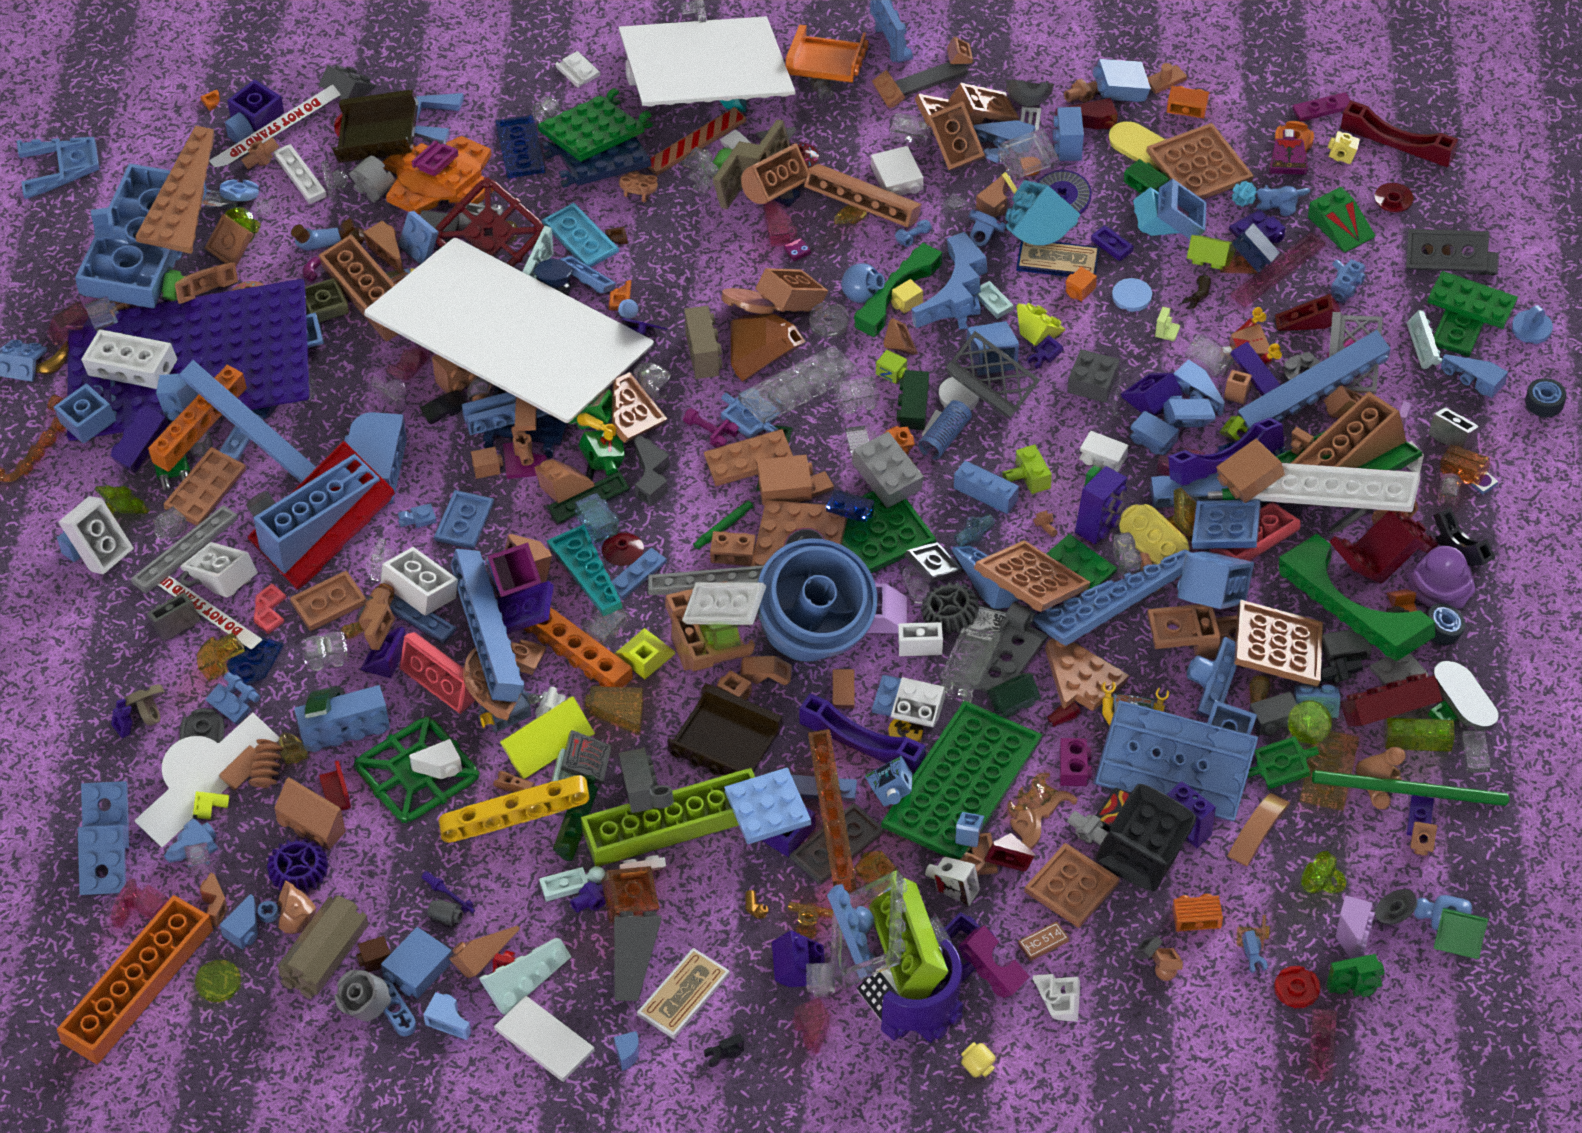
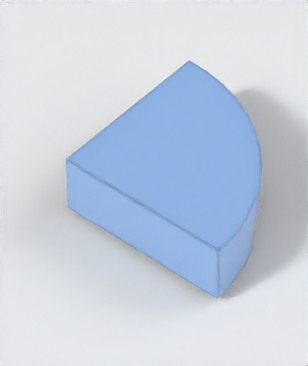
[983,146,1008,163]

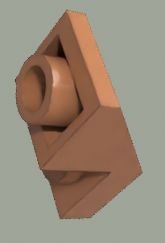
[740,656,792,685]
[200,872,228,927]

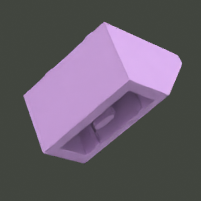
[867,583,907,633]
[1336,896,1375,959]

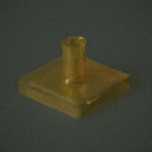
[1166,487,1197,540]

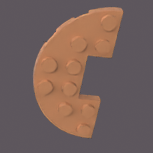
[463,640,547,721]

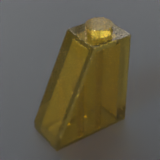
[585,686,644,735]

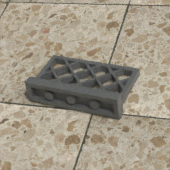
[945,331,1040,420]

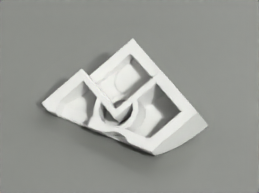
[1033,974,1080,1022]

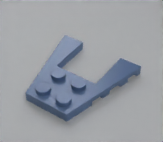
[414,93,464,145]
[17,137,100,199]

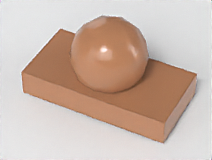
[1151,948,1183,981]

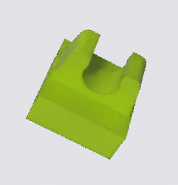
[1219,416,1248,441]

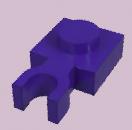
[1027,335,1064,369]
[111,698,132,738]

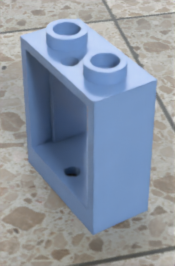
[1157,179,1206,239]

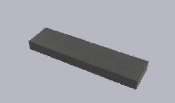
[895,62,968,96]

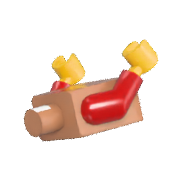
[1221,307,1282,367]

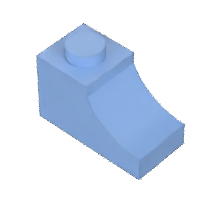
[423,992,471,1040]

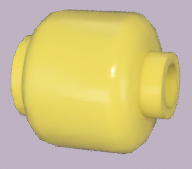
[961,1042,996,1078]

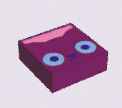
[784,238,811,261]

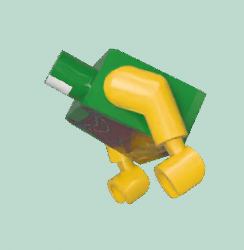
[569,389,616,440]

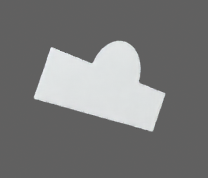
[134,713,281,847]

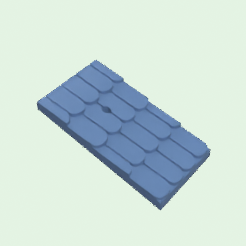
[1093,700,1258,821]

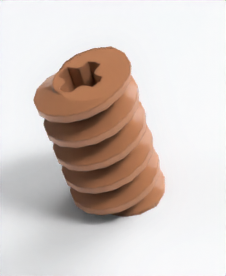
[249,739,284,788]

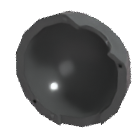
[1006,80,1055,107]

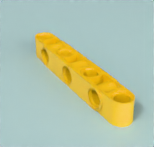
[438,775,590,843]

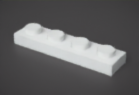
[273,144,327,205]

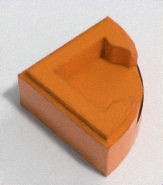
[200,89,220,111]

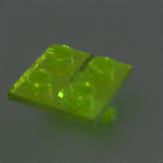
[94,485,150,514]

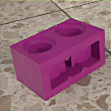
[1060,738,1092,786]

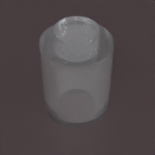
[1437,473,1462,506]

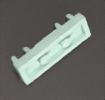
[1406,310,1442,369]

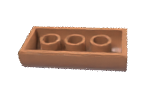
[741,143,808,204]

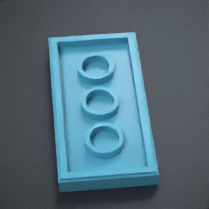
[542,203,619,267]

